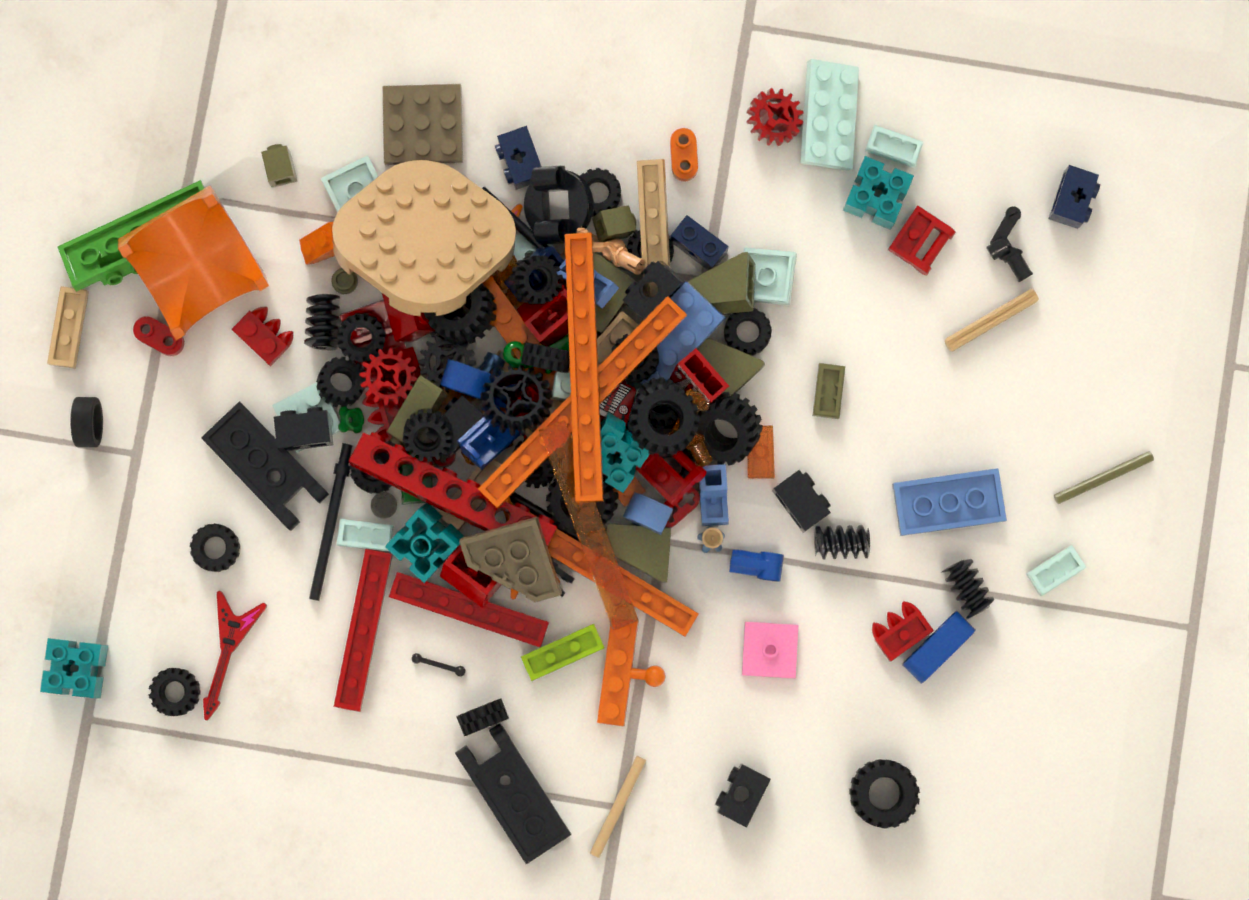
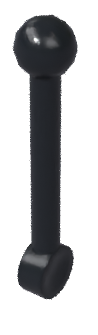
[411,653,466,677]

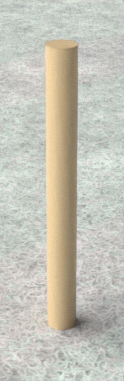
[590,756,646,858]

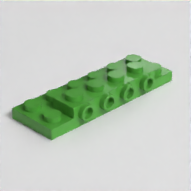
[57,180,205,292]

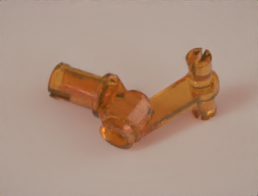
[668,389,713,467]

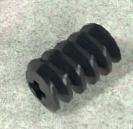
[304,294,340,350]
[814,525,870,560]
[941,559,994,619]

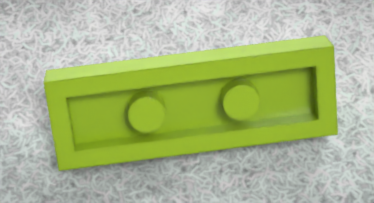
[521,624,605,681]

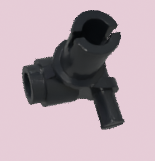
[986,206,1033,282]

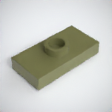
[812,363,845,419]

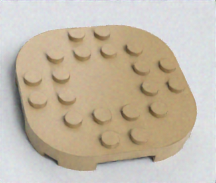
[332,160,516,316]

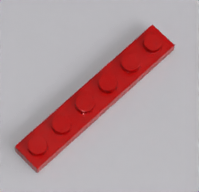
[333,549,393,712]
[389,572,549,648]

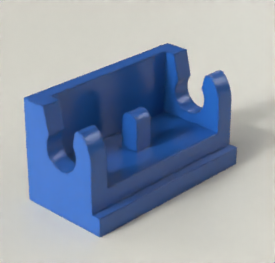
[457,405,520,470]

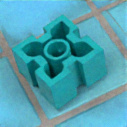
[843,156,914,230]
[600,412,650,493]
[385,503,465,583]
[40,638,108,698]

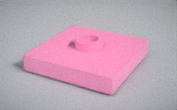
[742,622,799,679]

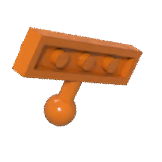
[597,616,666,726]

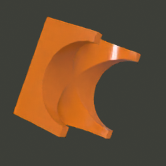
[118,185,269,340]

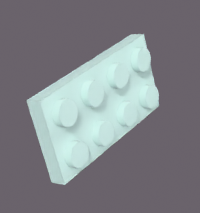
[800,59,859,170]

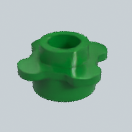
[338,406,364,434]

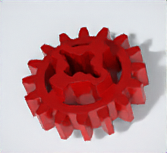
[746,88,804,146]
[359,348,418,407]

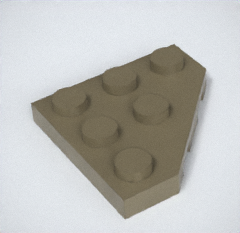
[459,517,562,602]

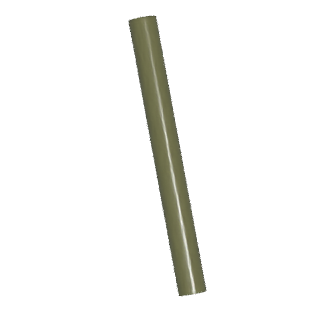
[1054,451,1154,504]

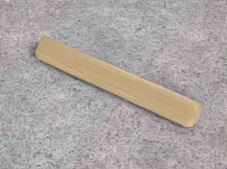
[944,289,1039,351]

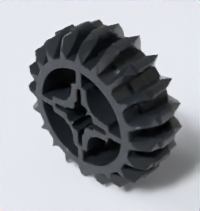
[480,364,553,436]

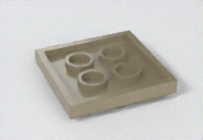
[382,84,463,165]

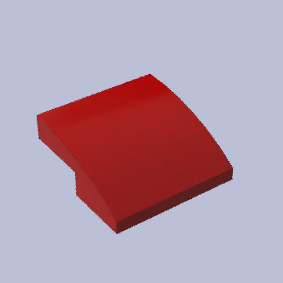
[339,300,407,365]

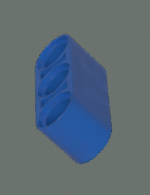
[440,359,517,408]
[902,611,976,684]

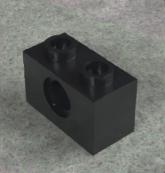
[623,261,685,320]
[715,764,771,828]

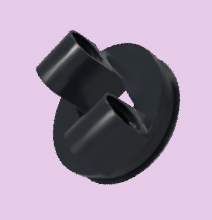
[524,165,594,244]

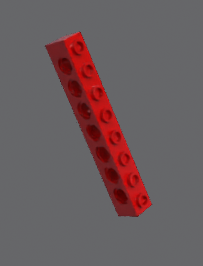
[349,432,557,547]

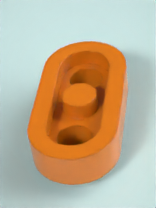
[670,128,698,181]

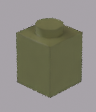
[261,144,297,188]
[592,205,636,242]

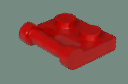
[888,205,956,276]
[636,450,707,506]

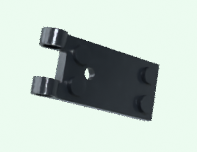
[201,401,329,531]
[455,723,572,864]

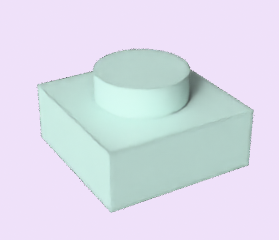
[551,371,571,401]

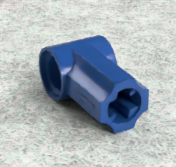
[729,549,784,582]

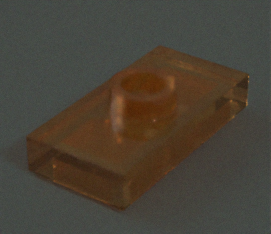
[747,425,775,479]

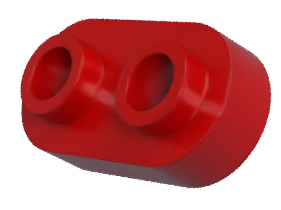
[133,316,184,356]

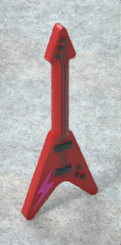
[203,591,267,721]

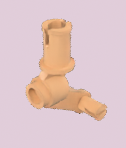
[577,228,645,275]

